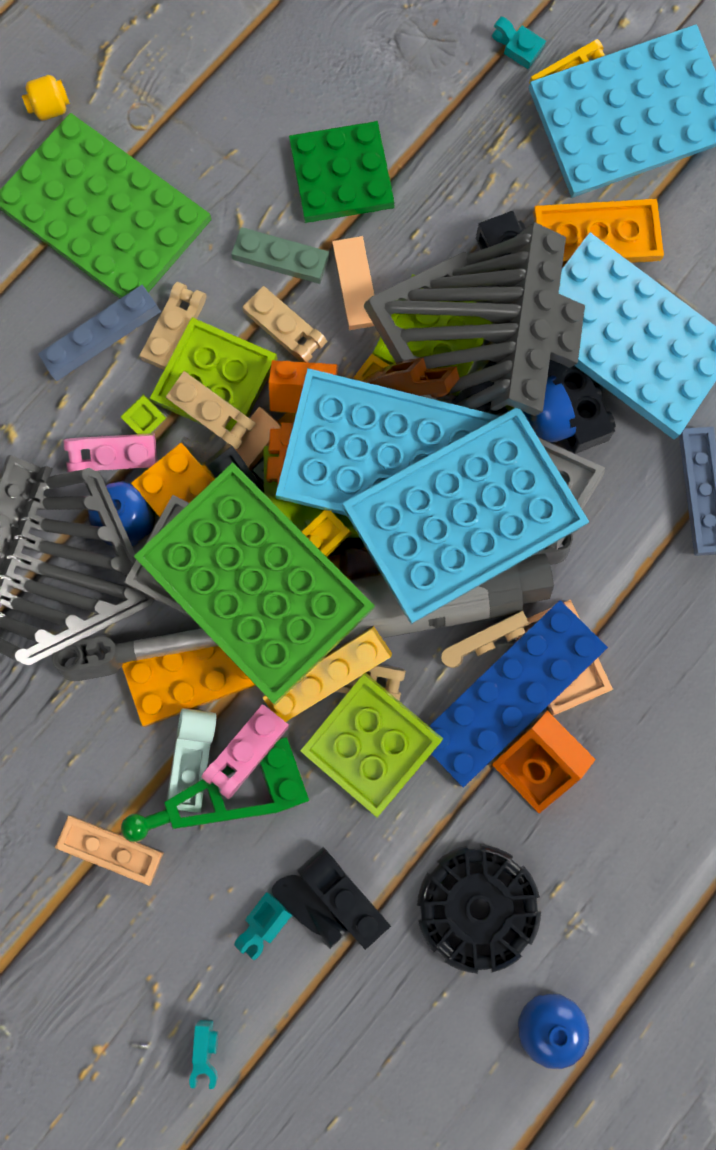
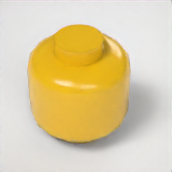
[22,75,70,121]

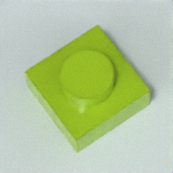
[120,394,166,434]

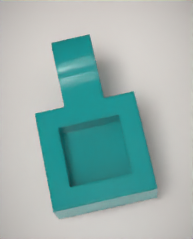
[492,16,546,69]
[234,892,292,960]
[189,1020,218,1089]

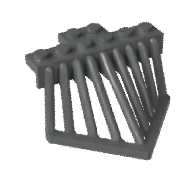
[364,222,585,416]
[0,455,155,665]

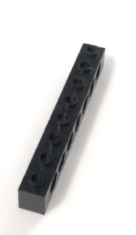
[476,211,616,454]

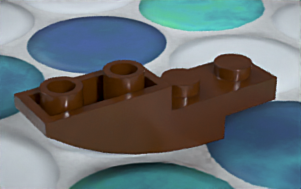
[362,357,460,398]

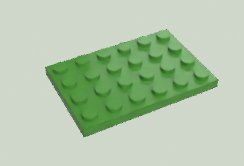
[0,113,212,299]
[134,462,375,705]

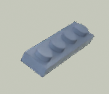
[38,284,161,381]
[679,427,716,556]

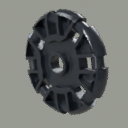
[417,845,541,974]

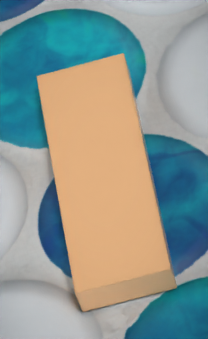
[332,236,374,331]
[55,816,164,886]

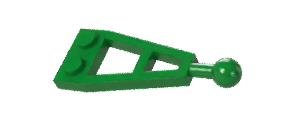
[121,737,309,842]

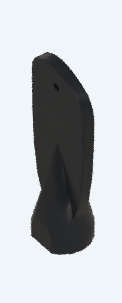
[271,875,348,949]

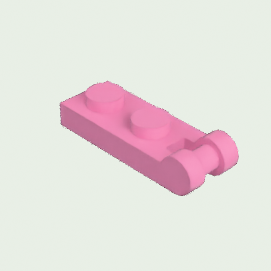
[63,433,158,473]
[201,704,289,799]

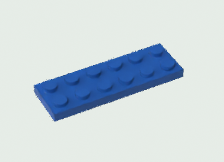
[429,600,608,788]

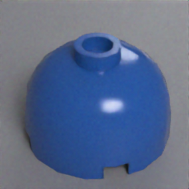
[522,375,576,442]
[88,481,155,546]
[518,993,590,1069]

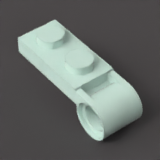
[167,708,216,813]

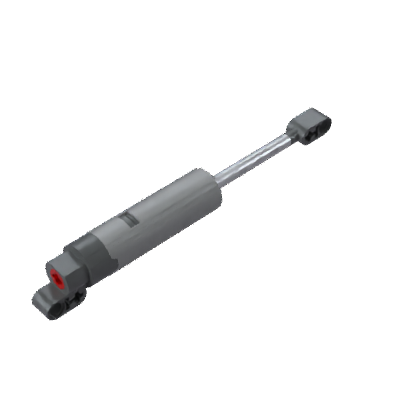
[52,533,573,681]

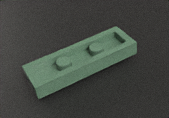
[231,227,329,284]

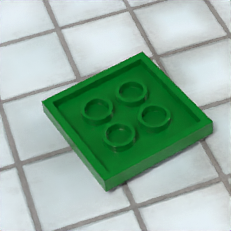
[289,121,395,223]

